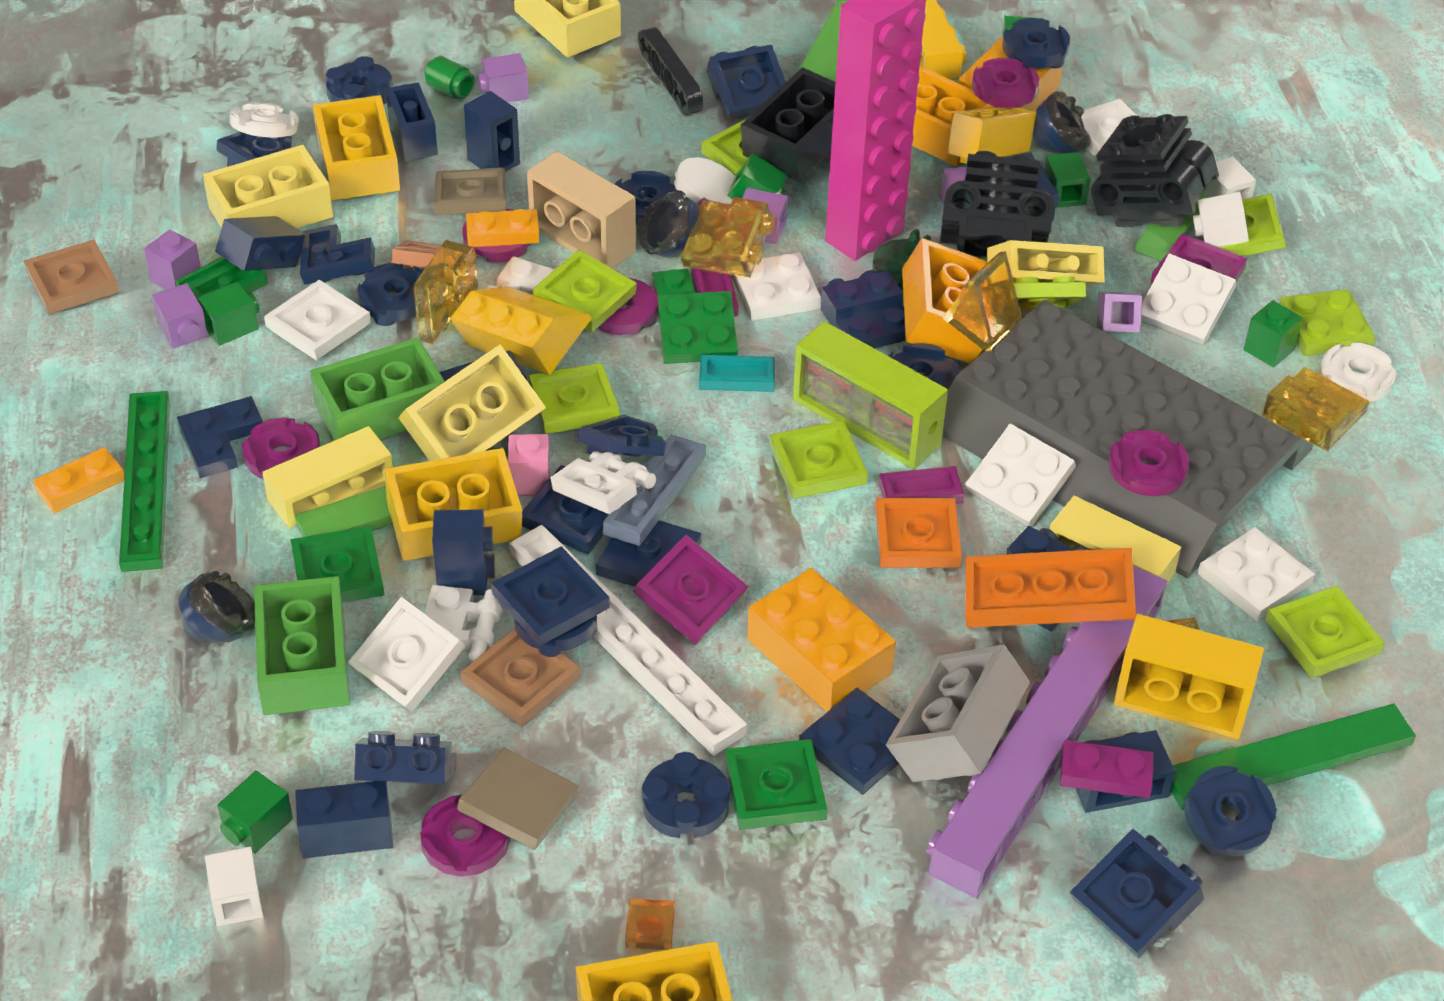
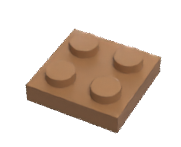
[24,239,119,315]
[460,628,581,727]

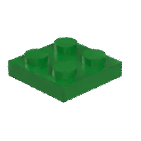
[658,291,738,364]
[290,526,385,603]
[725,739,828,830]

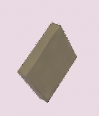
[434,168,506,215]
[457,747,579,850]

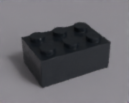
[741,67,836,182]

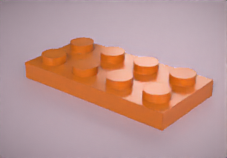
[965,548,1136,628]

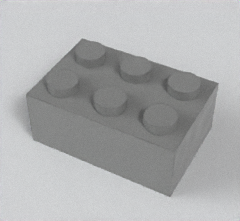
[886,644,1030,782]

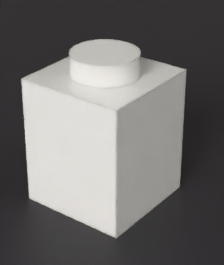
[1202,156,1256,199]
[1193,192,1249,247]
[205,846,263,927]

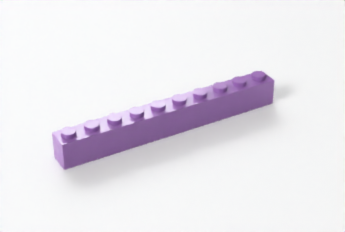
[926,566,1168,899]

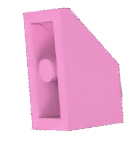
[508,434,550,496]

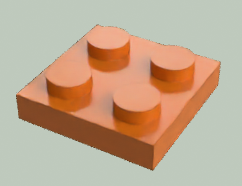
[875,498,962,568]

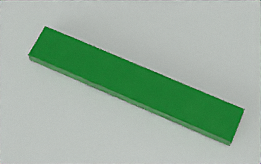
[119,391,170,572]
[1170,703,1416,810]

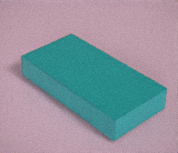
[699,355,775,392]

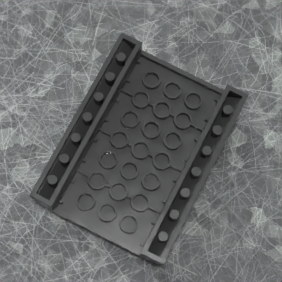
[942,300,1313,579]

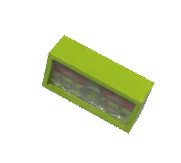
[793,321,948,469]

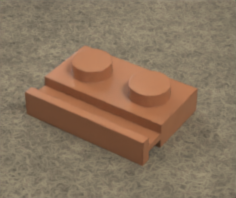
[391,240,475,273]

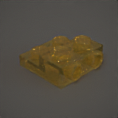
[680,197,774,278]
[414,240,479,344]
[1262,367,1370,452]

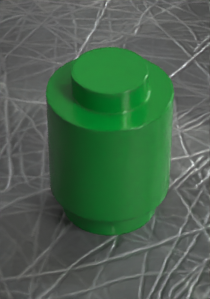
[424,56,475,98]

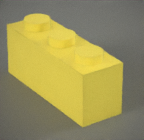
[987,240,1105,287]
[262,426,393,528]
[1050,495,1181,584]

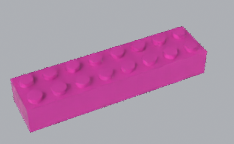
[825,0,926,261]

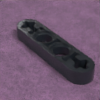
[638,27,703,114]

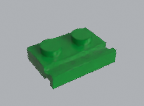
[175,257,268,301]

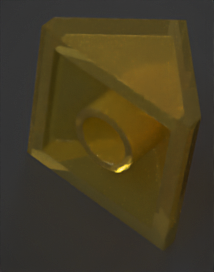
[943,251,1022,351]

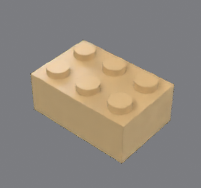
[527,151,636,269]

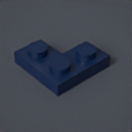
[300,224,375,285]
[177,396,263,478]

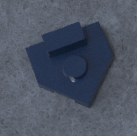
[216,132,292,167]
[578,414,666,456]

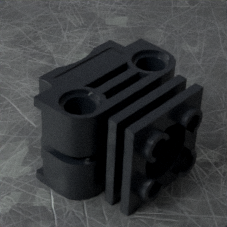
[1091,114,1219,227]
[940,151,1054,258]

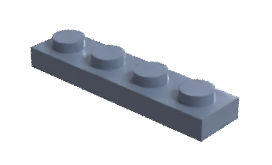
[603,434,706,546]

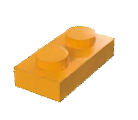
[466,209,540,247]
[33,447,124,514]

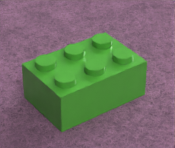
[310,337,445,441]
[254,576,350,715]

